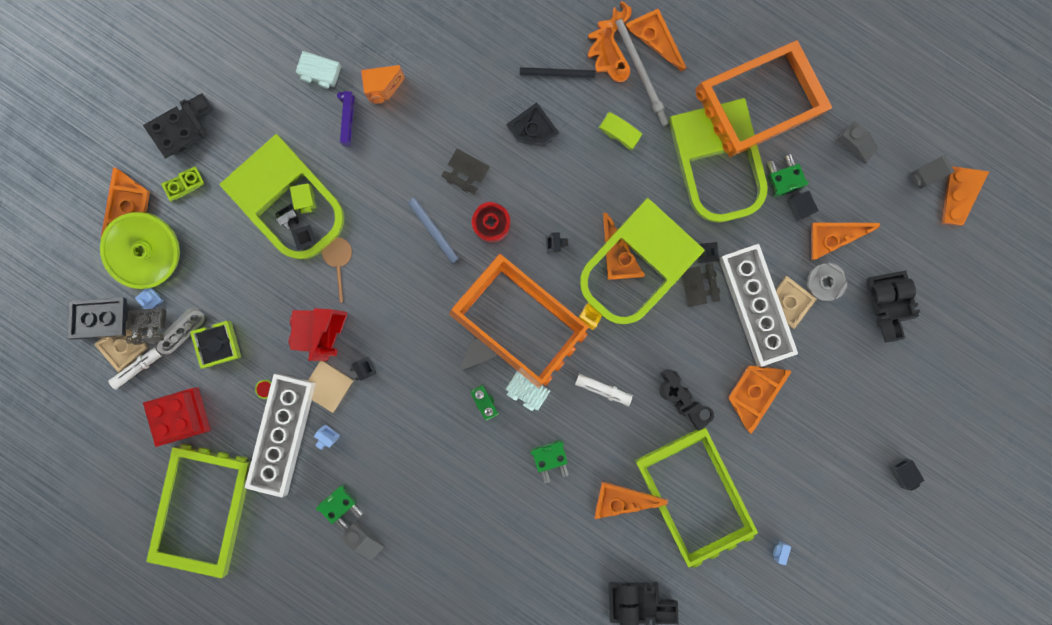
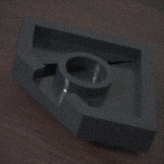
[506,102,559,145]

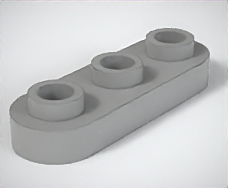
[156,307,205,354]

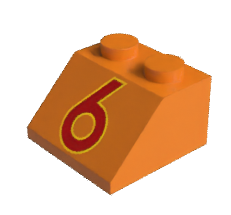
[361,65,405,104]

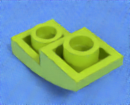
[598,112,642,150]
[161,166,204,202]

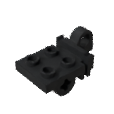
[143,93,213,159]
[867,270,920,343]
[659,369,714,431]
[609,582,679,625]

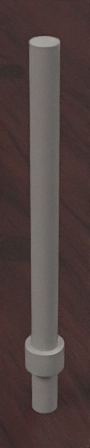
[615,19,669,126]

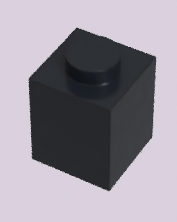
[787,190,819,221]
[291,225,316,249]
[890,458,925,491]

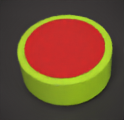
[255,380,272,399]

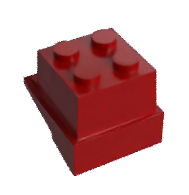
[288,308,347,361]
[143,387,211,447]

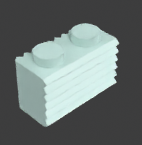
[296,51,342,89]
[505,371,550,411]

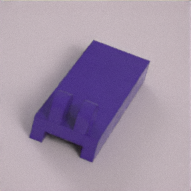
[337,91,355,147]

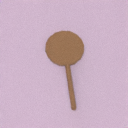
[322,237,352,303]

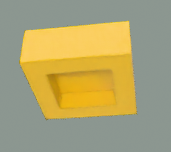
[578,303,602,330]

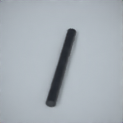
[520,67,596,78]

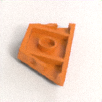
[100,167,150,240]
[728,366,791,434]

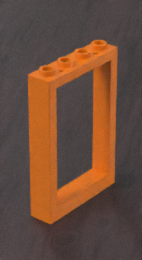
[695,40,832,157]
[449,254,589,388]

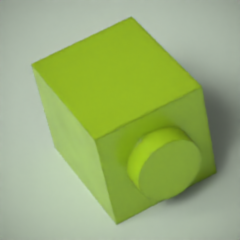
[290,183,317,214]

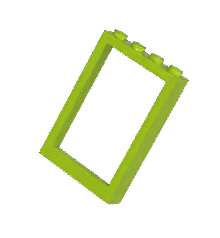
[634,427,758,568]
[146,443,251,579]

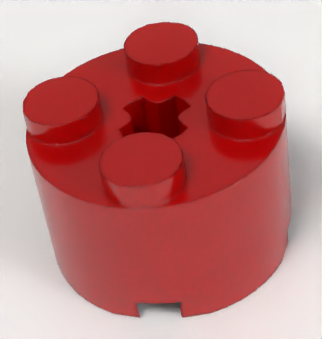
[471,202,511,243]

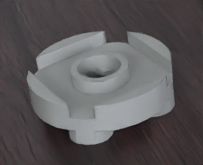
[806,263,847,301]

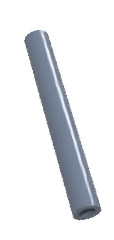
[408,197,460,264]

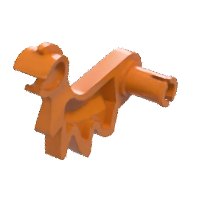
[587,1,632,83]

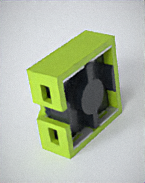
[190,321,242,369]

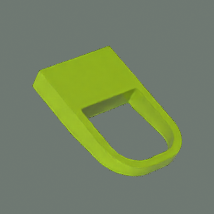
[668,98,768,223]
[219,133,344,260]
[580,198,705,324]

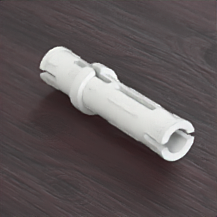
[108,346,163,390]
[575,373,633,407]

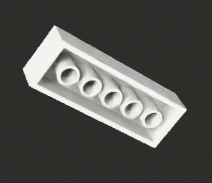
[719,244,798,367]
[245,373,316,497]

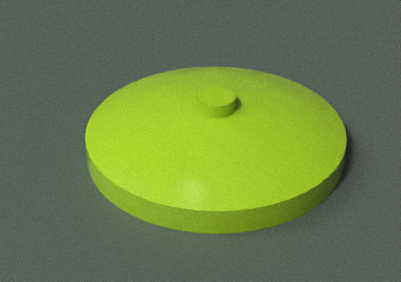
[100,212,180,289]

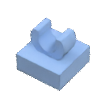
[135,287,164,313]
[314,424,340,450]

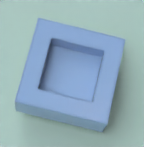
[773,541,791,565]

